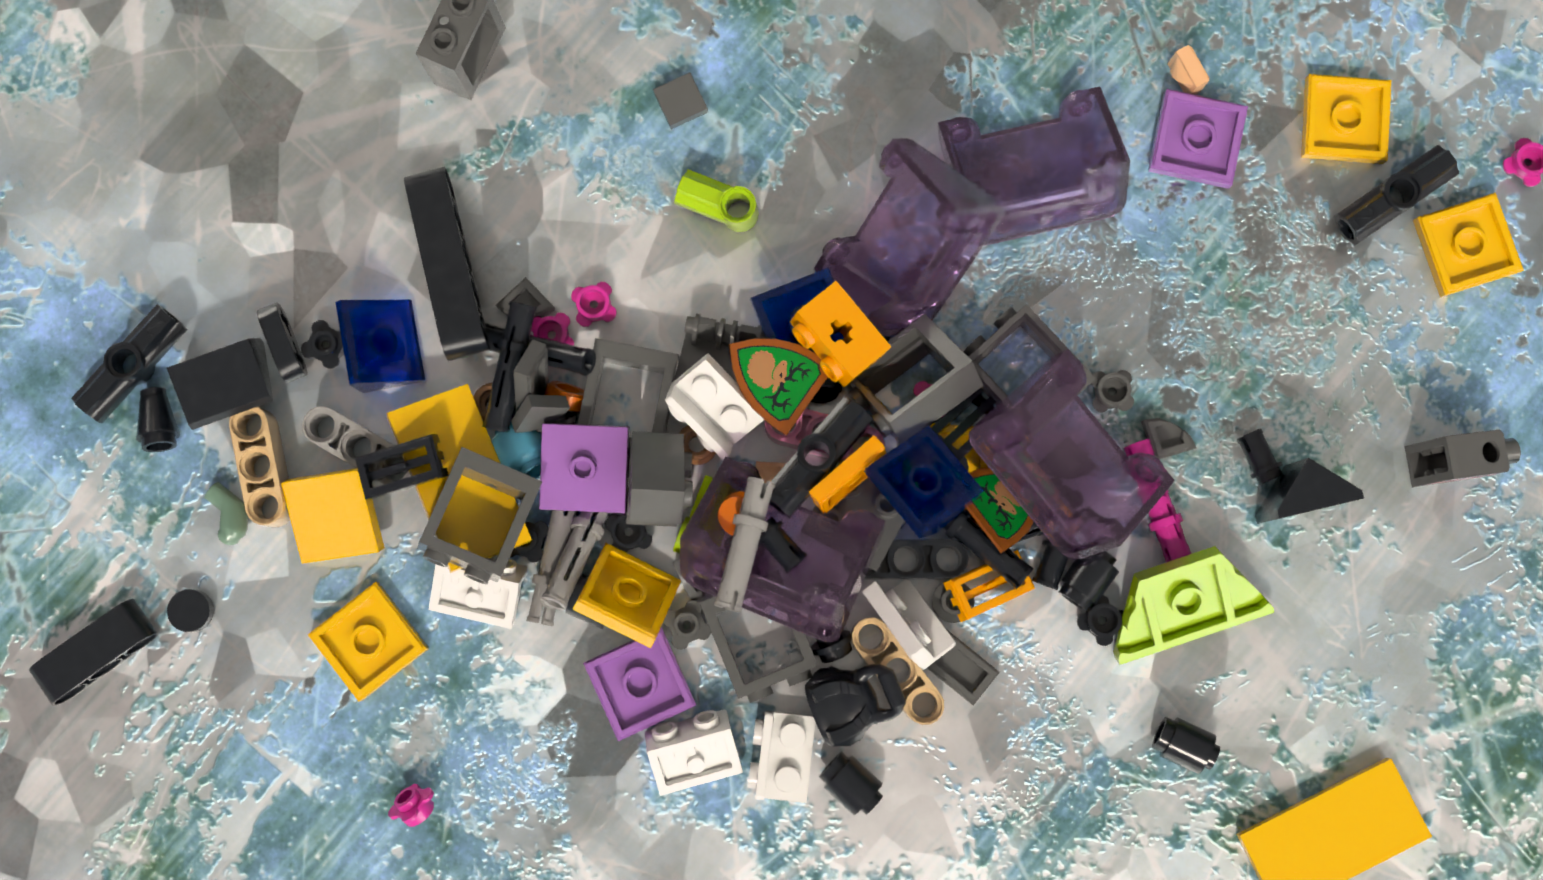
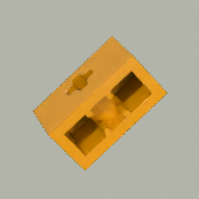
[790,281,891,387]

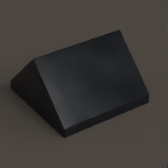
[167,338,273,430]
[1255,458,1364,524]

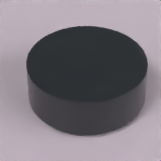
[167,589,214,632]

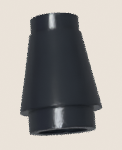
[136,387,180,452]

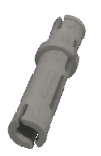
[714,477,775,613]
[526,510,578,626]
[541,511,608,610]

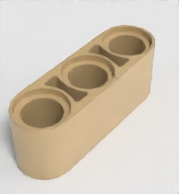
[229,407,290,527]
[851,617,944,725]

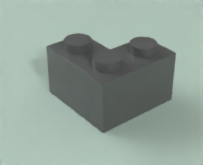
[626,431,693,527]

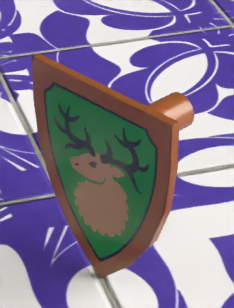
[729,338,827,436]
[949,467,1040,553]

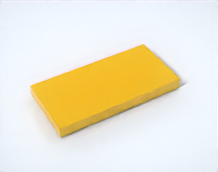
[387,384,532,573]
[1236,758,1432,880]

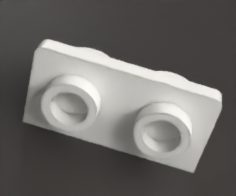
[665,353,764,459]
[429,557,528,629]
[862,579,956,670]
[645,709,743,796]
[748,710,816,803]

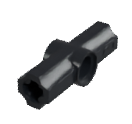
[1334,144,1459,246]
[71,304,188,423]
[769,396,873,519]

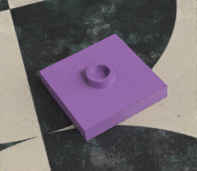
[1148,89,1248,189]
[539,423,630,513]
[583,627,697,741]

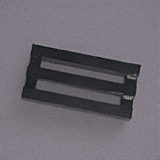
[923,388,1009,467]
[355,434,449,500]

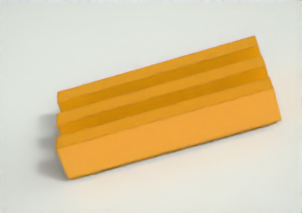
[809,435,888,514]
[943,550,1035,622]

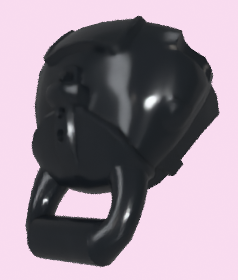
[805,664,906,747]

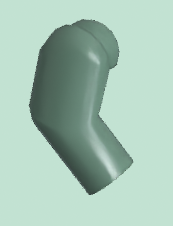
[204,482,248,545]

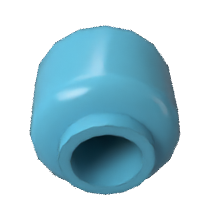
[491,422,542,479]

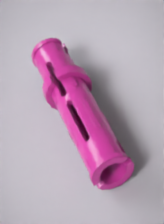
[1124,439,1191,562]

